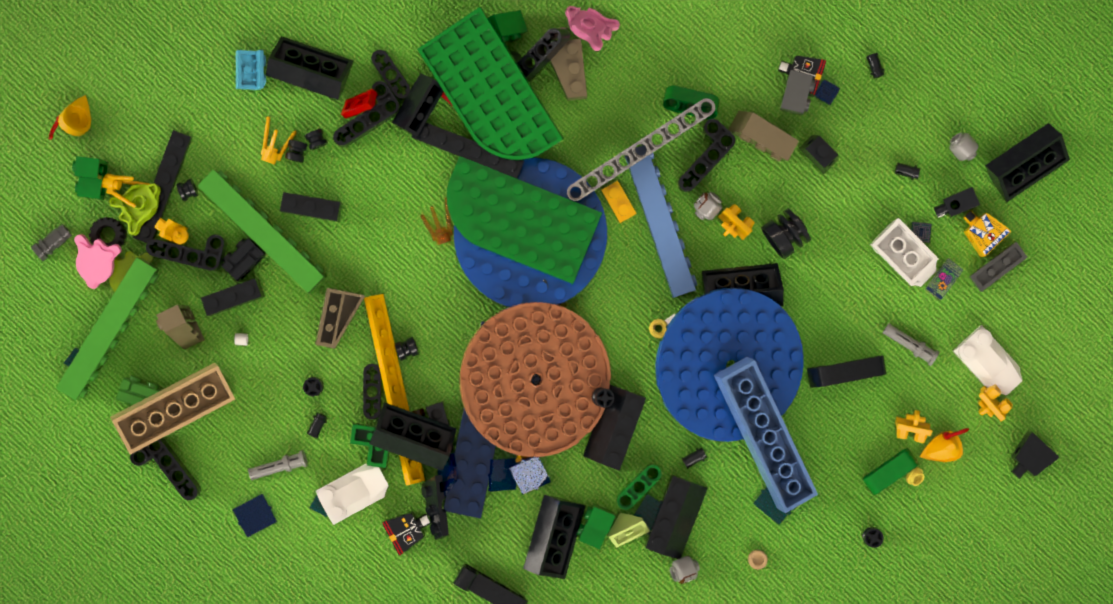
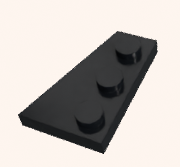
[421,475,449,540]

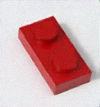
[341,89,378,119]

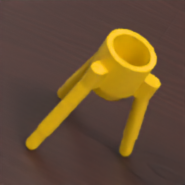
[260,116,297,164]
[102,173,150,208]

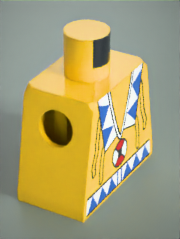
[963,210,1012,257]

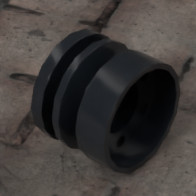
[761,208,811,259]

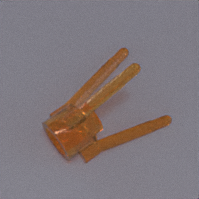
[420,197,453,245]

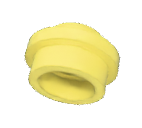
[649,319,668,338]
[906,467,925,486]

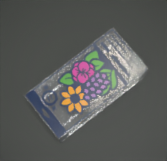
[925,258,964,300]

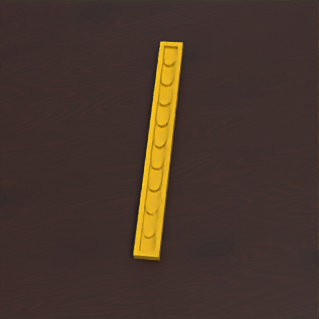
[364,294,425,485]

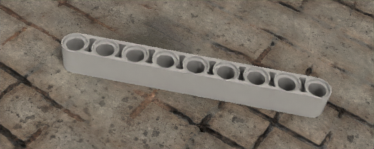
[567,99,715,201]

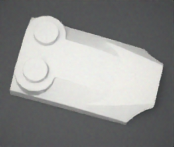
[870,218,938,287]
[953,325,1023,395]
[316,463,389,525]

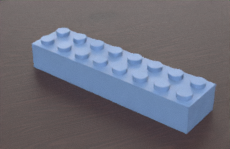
[714,357,818,513]

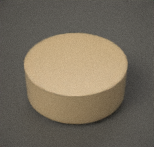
[748,550,768,570]

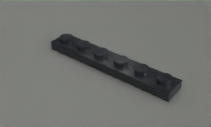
[412,123,525,179]
[133,130,192,243]

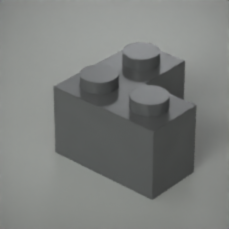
[780,70,816,115]

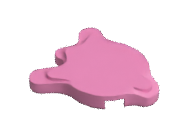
[565,6,620,51]
[74,234,122,289]

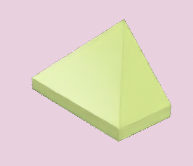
[608,513,650,548]

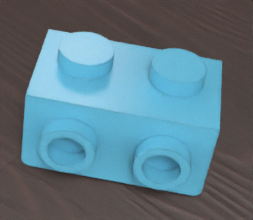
[236,50,266,90]

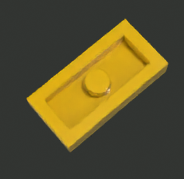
[601,181,637,223]

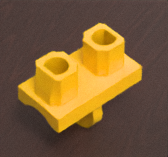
[718,204,755,240]
[155,218,189,245]
[978,384,1013,421]
[895,410,932,443]

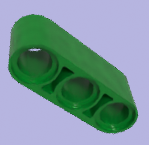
[663,85,720,120]
[862,448,919,495]
[616,464,662,510]

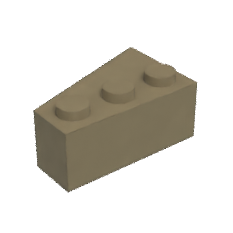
[544,39,587,101]
[728,111,799,162]
[315,288,365,349]
[156,305,205,350]

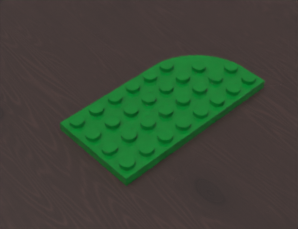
[417,7,564,160]
[447,156,602,284]

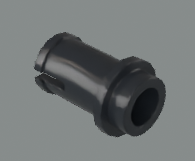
[866,53,885,79]
[895,162,920,180]
[307,412,327,438]
[682,448,707,469]

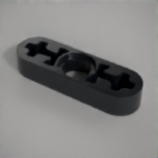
[371,50,411,100]
[363,364,381,419]

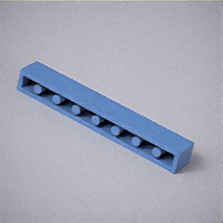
[624,145,697,298]

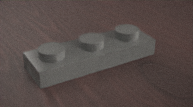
[969,242,1028,292]

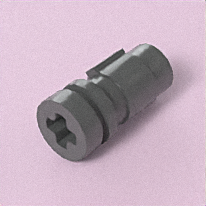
[31,224,72,261]

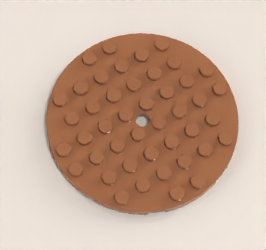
[459,302,611,457]

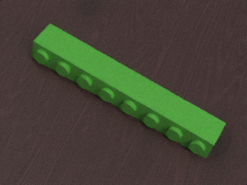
[198,169,326,293]
[56,257,160,400]

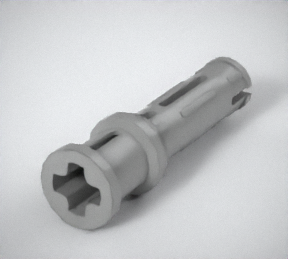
[882,323,939,366]
[248,450,308,480]

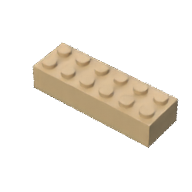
[110,363,235,454]

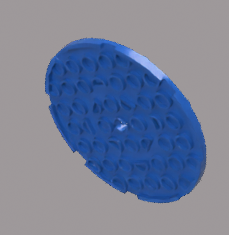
[454,158,607,307]
[655,288,803,442]

